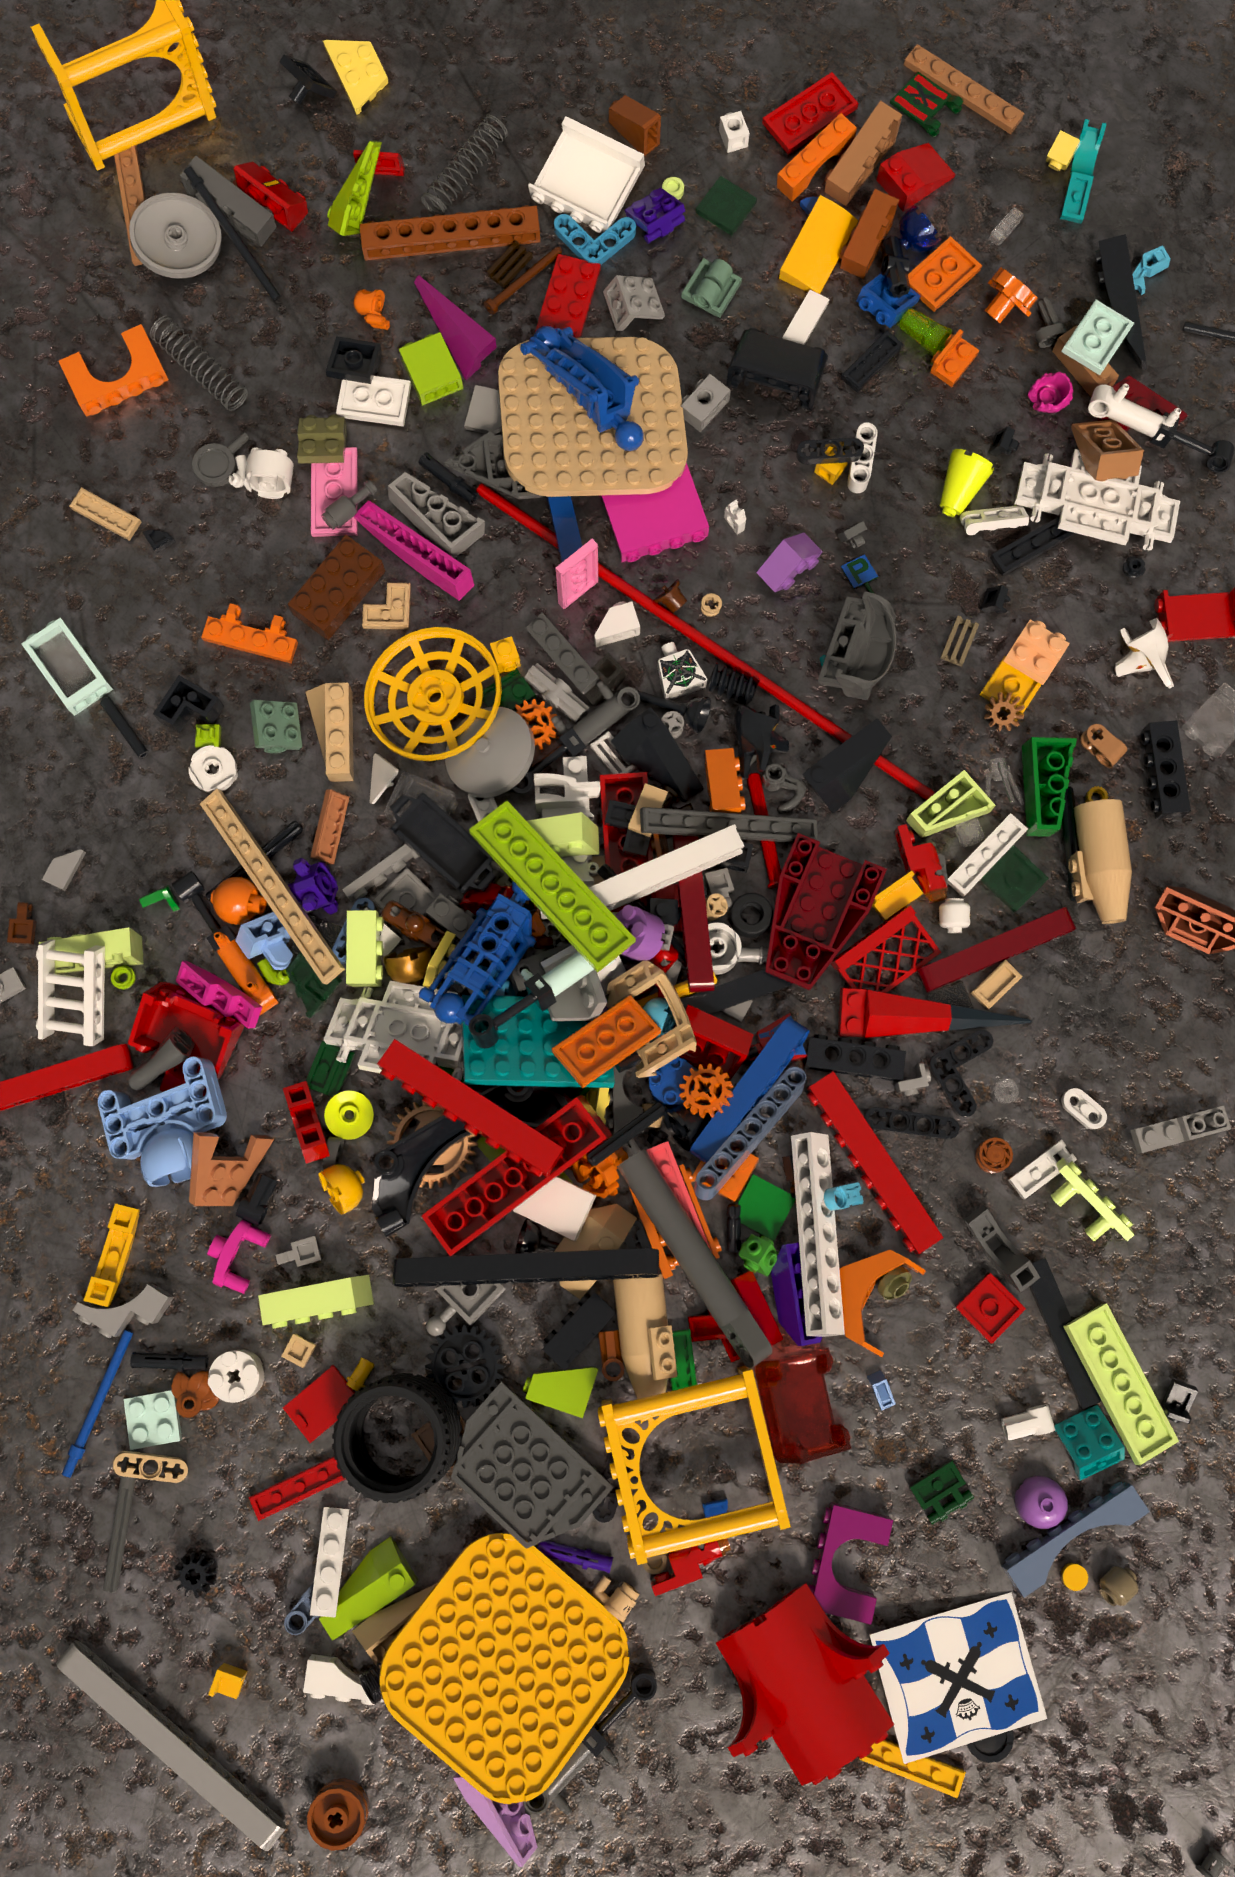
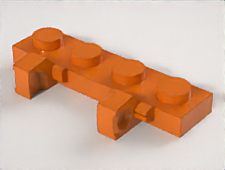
[201,603,298,664]

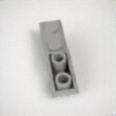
[1130,1106,1231,1154]

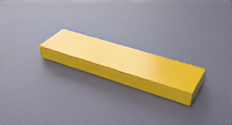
[858,1739,966,1798]

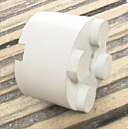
[244,448,294,499]
[708,923,741,975]
[208,1350,264,1403]

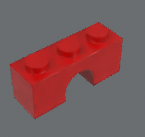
[283,1081,330,1164]

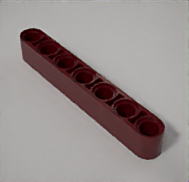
[673,835,714,993]
[917,907,1077,992]

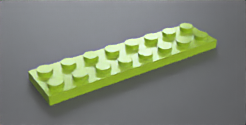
[469,801,636,973]

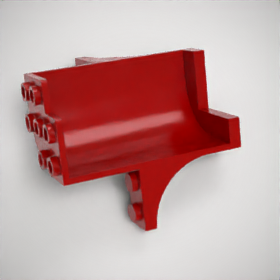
[715,1583,894,1786]

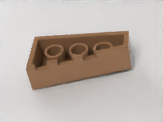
[825,100,902,206]

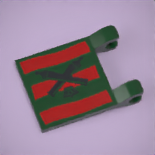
[890,72,963,137]

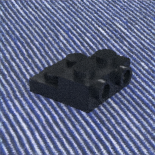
[326,336,382,384]

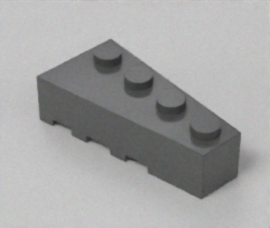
[180,156,277,247]

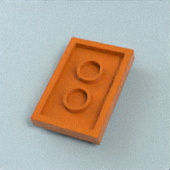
[908,236,982,312]

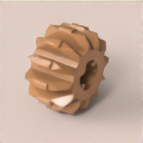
[984,692,1025,731]

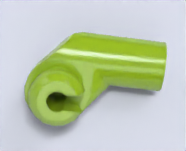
[257,959,290,986]

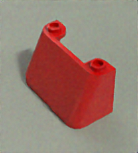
[128,982,244,1080]

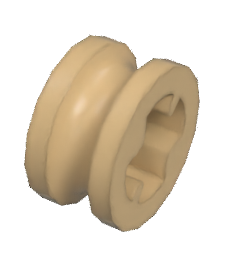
[700,593,722,617]

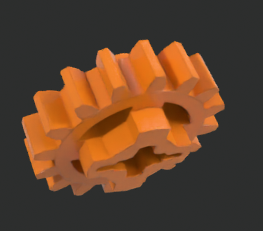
[515,699,557,750]
[679,1063,734,1118]

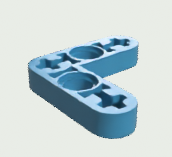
[554,214,636,265]

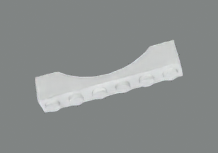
[303,1654,384,1705]

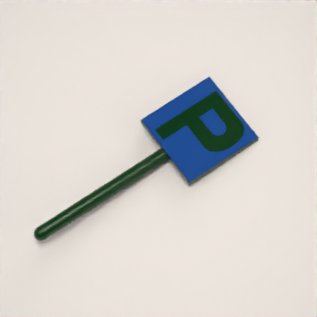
[841,554,878,594]

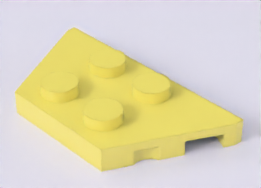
[323,40,388,115]

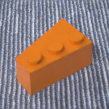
[705,748,745,814]

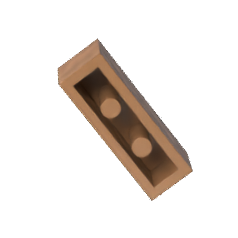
[1052,325,1119,397]

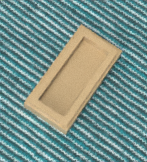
[628,783,668,837]
[971,959,1023,1010]

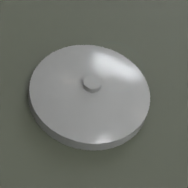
[129,193,221,278]
[445,707,535,798]

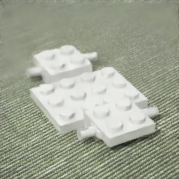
[1014,449,1180,551]
[324,981,464,1081]

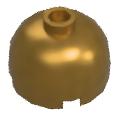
[383,947,432,985]

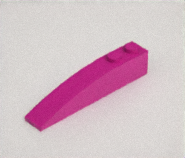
[354,500,474,601]

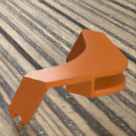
[839,1250,926,1357]

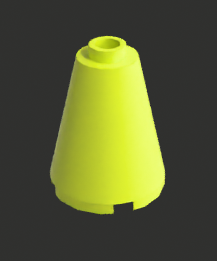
[940,449,994,517]

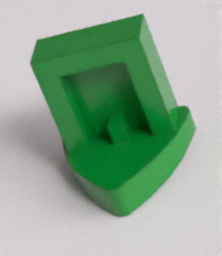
[139,885,180,912]

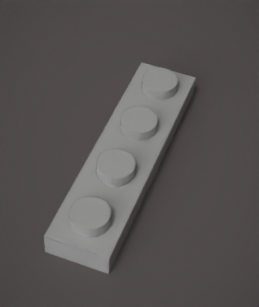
[342,844,420,902]

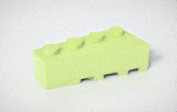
[527,812,599,857]
[39,927,144,974]
[258,1275,374,1329]

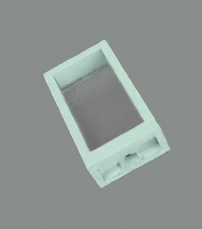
[22,618,113,716]

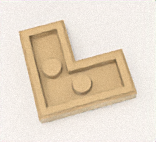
[362,583,411,629]

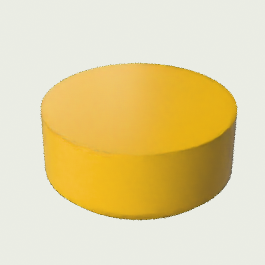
[1061,1563,1088,1591]

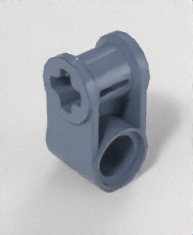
[284,1583,318,1635]

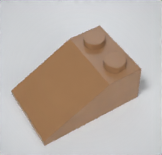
[1071,420,1144,481]

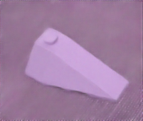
[453,1773,537,1867]

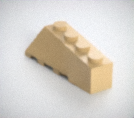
[306,683,354,782]

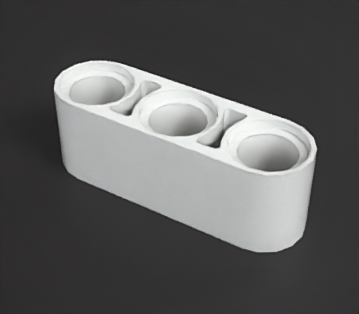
[847,423,877,493]

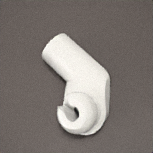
[229,455,247,488]

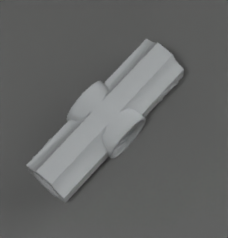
[524,663,590,723]

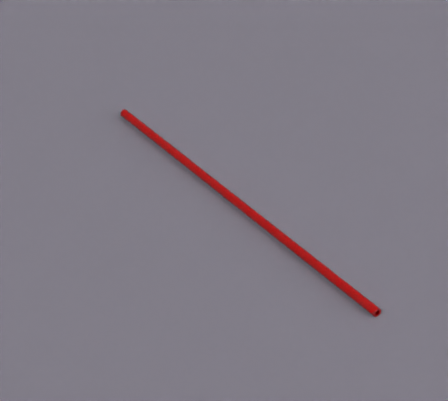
[476,483,935,801]

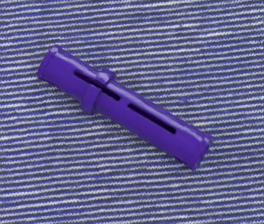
[537,1540,613,1573]

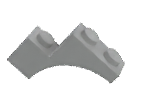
[72,1284,174,1338]

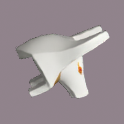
[1114,618,1174,689]

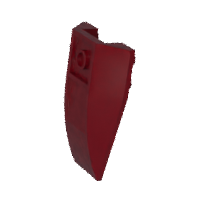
[765,833,887,991]

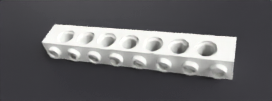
[791,1132,845,1337]

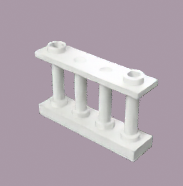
[36,939,105,1046]

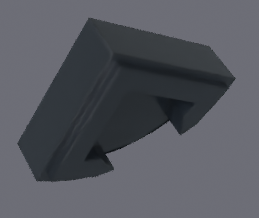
[142,529,175,553]

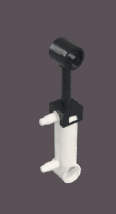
[1088,384,1235,473]

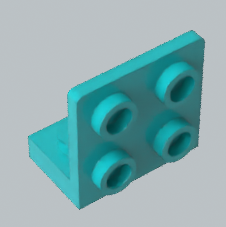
[1054,1405,1125,1481]

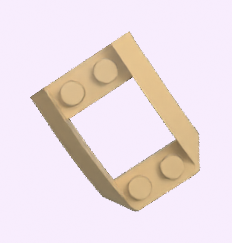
[606,960,697,1078]

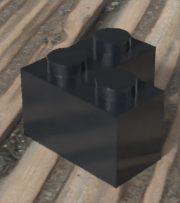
[153,675,224,734]

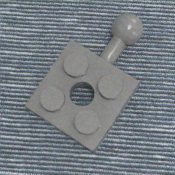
[426,1253,506,1336]

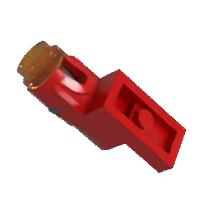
[894,824,948,903]
[651,1538,731,1596]

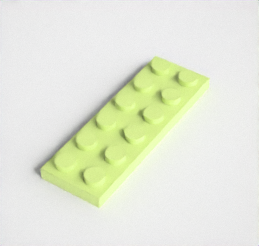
[1063,1303,1179,1465]

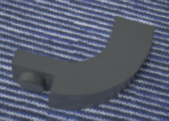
[964,1205,1040,1293]

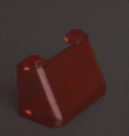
[755,1347,851,1464]

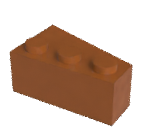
[839,189,899,279]

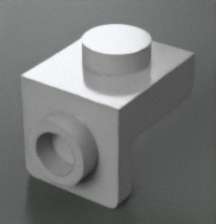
[894,1062,931,1097]

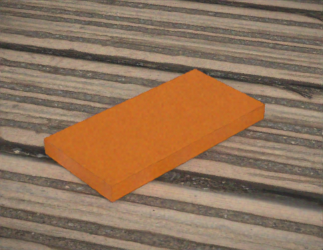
[552,995,661,1088]

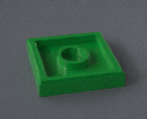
[737,1174,796,1241]

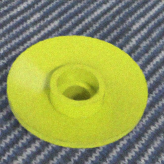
[324,1091,374,1140]

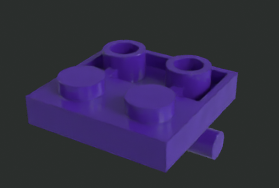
[625,188,686,244]

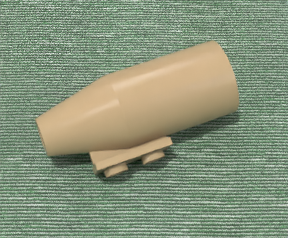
[1068,799,1132,924]
[613,1274,677,1399]

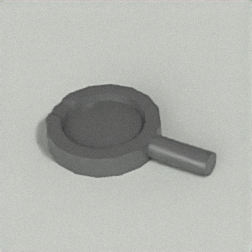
[192,432,250,487]

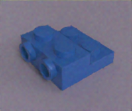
[856,274,921,328]

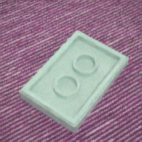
[1061,300,1134,375]

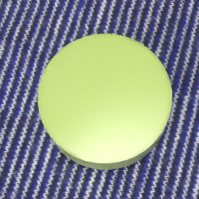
[662,177,684,200]

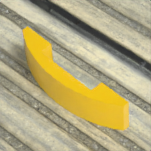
[84,1204,140,1307]

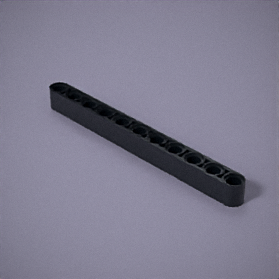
[392,1248,659,1287]

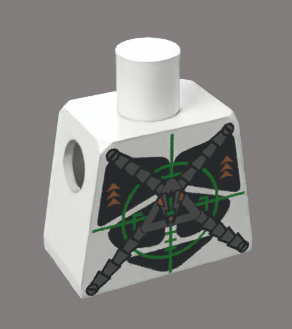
[657,642,707,700]

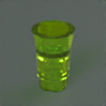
[899,308,953,356]

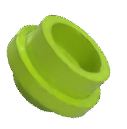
[111,965,136,990]

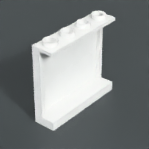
[528,116,645,233]

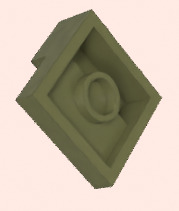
[297,414,347,464]

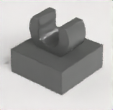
[837,521,867,549]

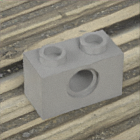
[681,374,731,432]

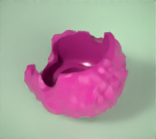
[1028,372,1073,413]

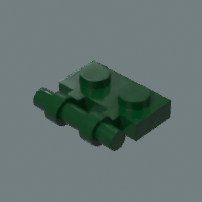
[909,1460,974,1525]

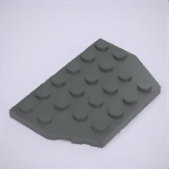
[451,1382,614,1549]

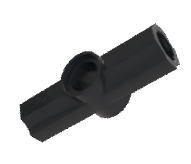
[880,236,910,298]

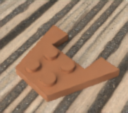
[189,1132,274,1206]

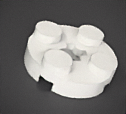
[189,746,238,794]

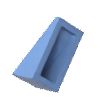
[867,1370,896,1410]

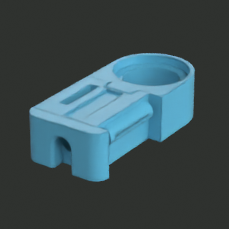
[824,1182,864,1211]

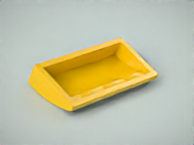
[779,195,858,294]

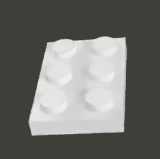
[336,376,411,426]

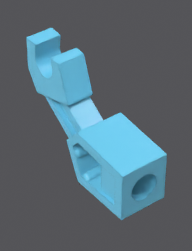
[1132,245,1171,295]

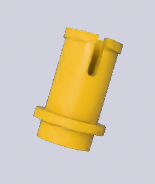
[346,1357,375,1391]

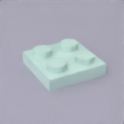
[124,1390,182,1450]

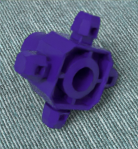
[287,858,339,915]

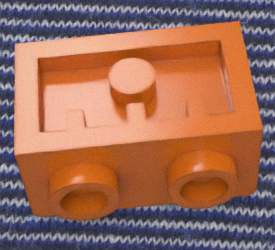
[930,329,980,387]

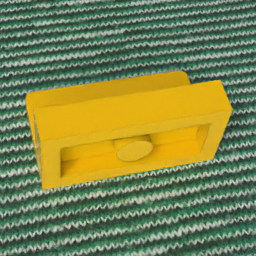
[872,871,923,921]

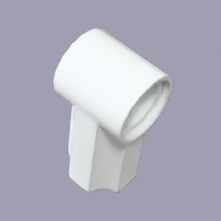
[1001,1404,1055,1441]

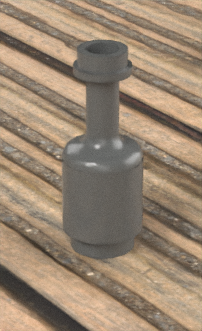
[321,480,377,530]

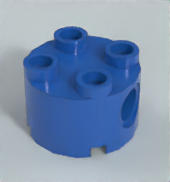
[648,1057,695,1107]

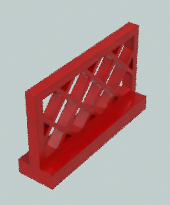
[831,905,942,993]

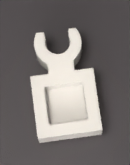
[724,500,746,535]

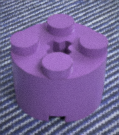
[615,905,665,961]

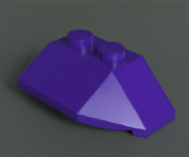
[771,1242,822,1346]

